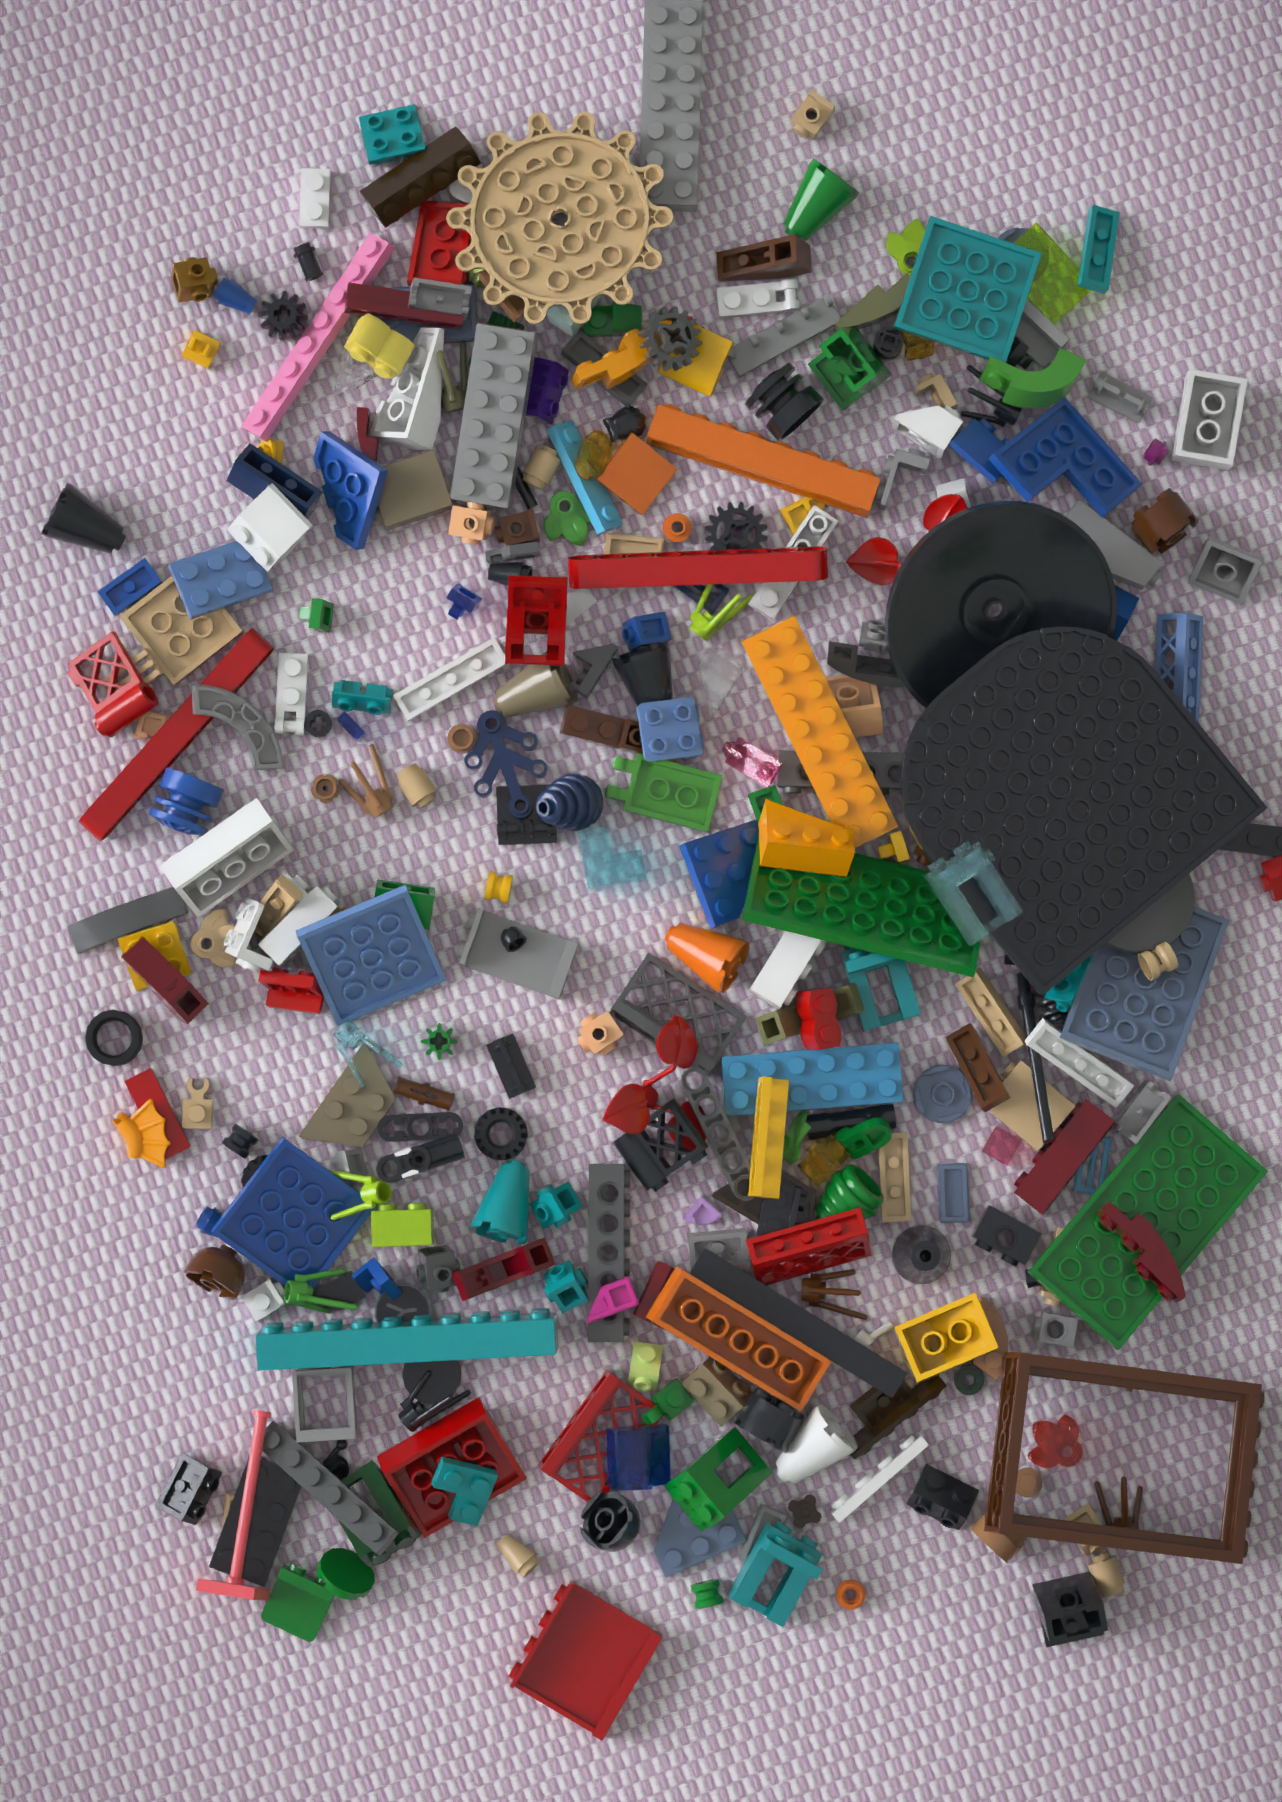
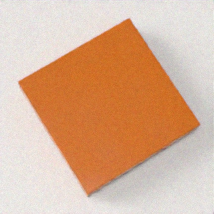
[596,433,678,515]

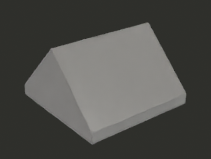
[1188,536,1264,605]

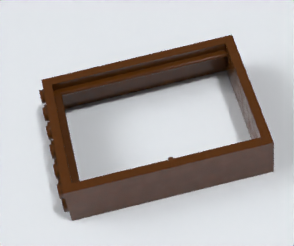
[984,1352,1265,1564]

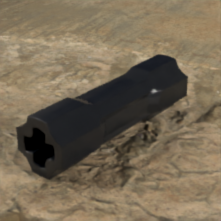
[806,1104,897,1140]

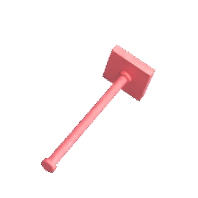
[196,1410,271,1601]

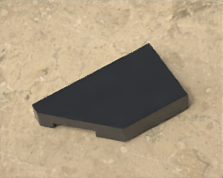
[313,1271,366,1311]

